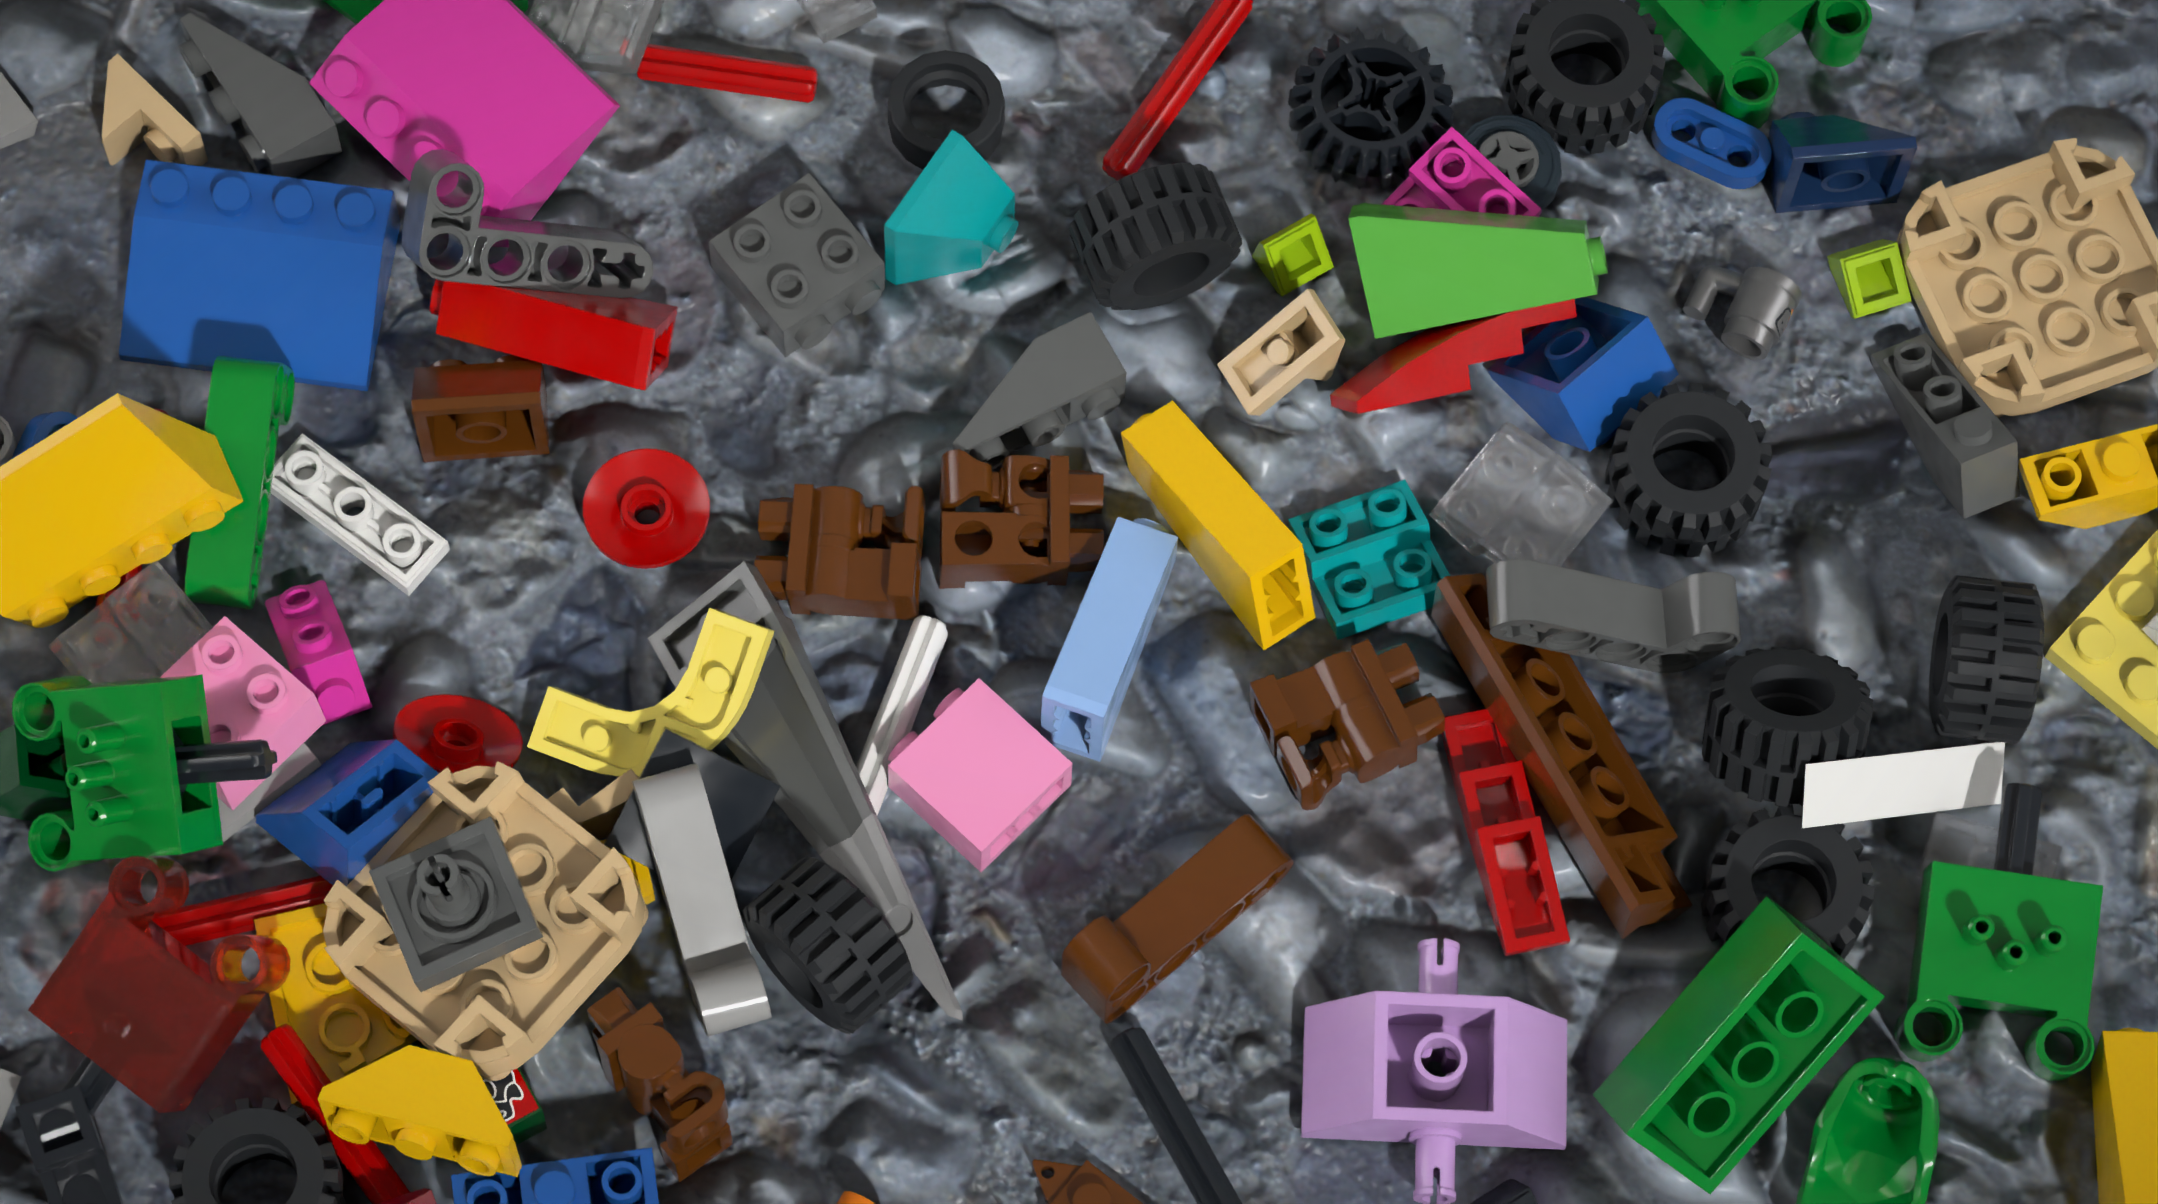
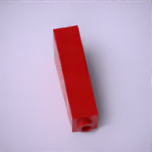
[430,279,678,391]

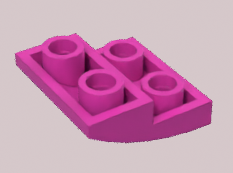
[1382,127,1542,217]

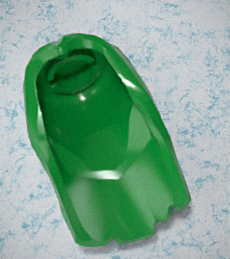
[1796,1057,1940,1204]

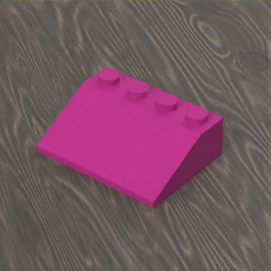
[309,0,620,248]

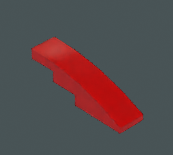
[1330,299,1577,414]
[1441,709,1570,956]

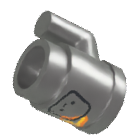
[1683,265,1802,360]

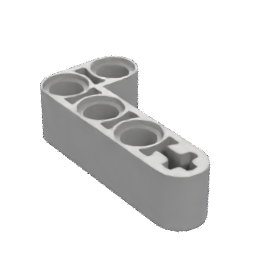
[632,763,772,1037]

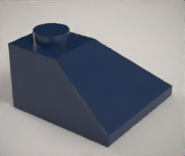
[1767,112,1917,213]

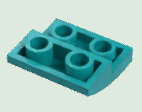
[1288,479,1450,640]

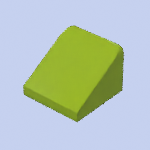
[1827,239,1912,319]

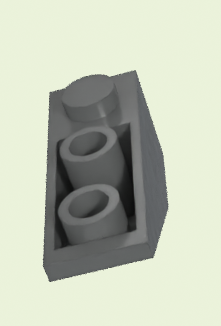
[178,13,342,178]
[953,312,1127,470]
[1871,333,2020,519]

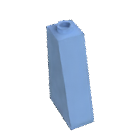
[1040,517,1178,762]

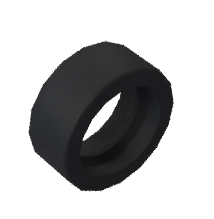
[888,50,1005,170]

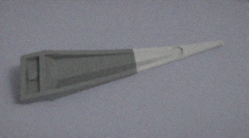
[648,561,963,1021]

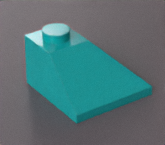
[884,130,1019,285]

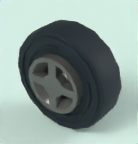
[1462,115,1562,211]

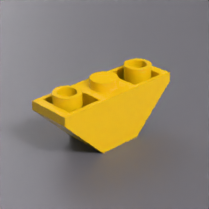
[2018,424,2158,529]
[318,1045,522,1177]

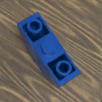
[451,1147,659,1204]

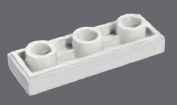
[271,433,450,596]

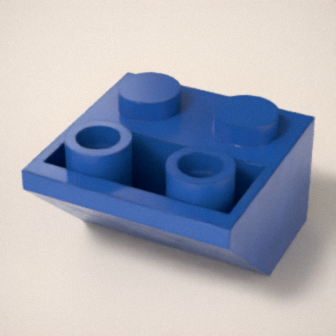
[256,739,439,886]

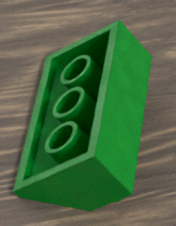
[1593,896,1885,1194]

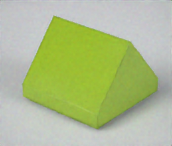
[1252,213,1334,296]

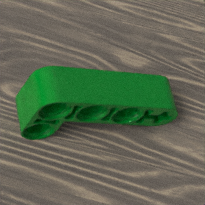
[185,355,295,609]

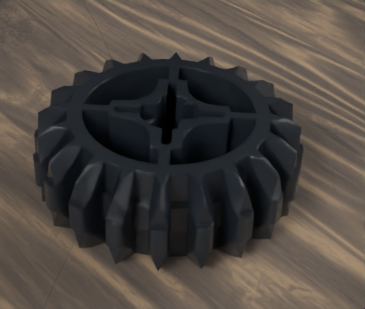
[1288,27,1454,190]

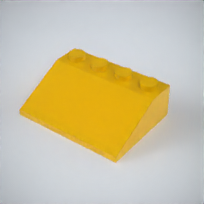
[0,393,244,628]

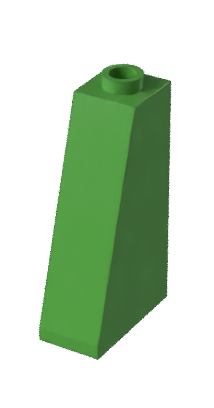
[1348,203,1608,339]

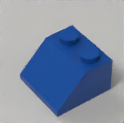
[1487,297,1679,452]

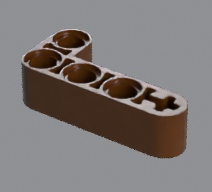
[1061,814,1294,1024]

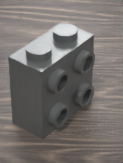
[709,173,885,358]

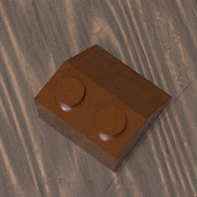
[411,355,550,462]

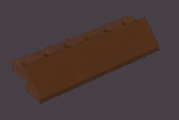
[1431,573,1693,940]

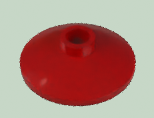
[583,448,710,569]
[393,694,523,773]

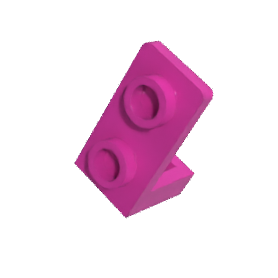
[265,580,372,726]

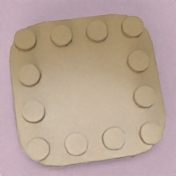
[1897,138,2158,418]
[323,761,649,1081]

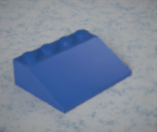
[119,159,401,392]

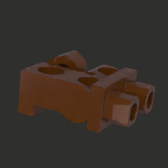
[939,449,1104,589]
[754,484,926,620]
[1249,639,1445,811]
[587,987,733,1183]

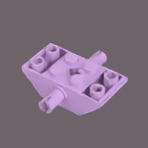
[1301,938,1567,1204]

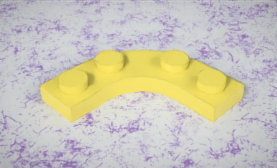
[527,608,775,777]

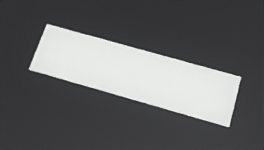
[1802,742,2005,828]

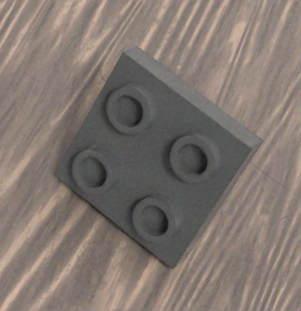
[369,816,543,992]

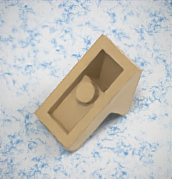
[102,53,208,166]
[1217,289,1345,416]

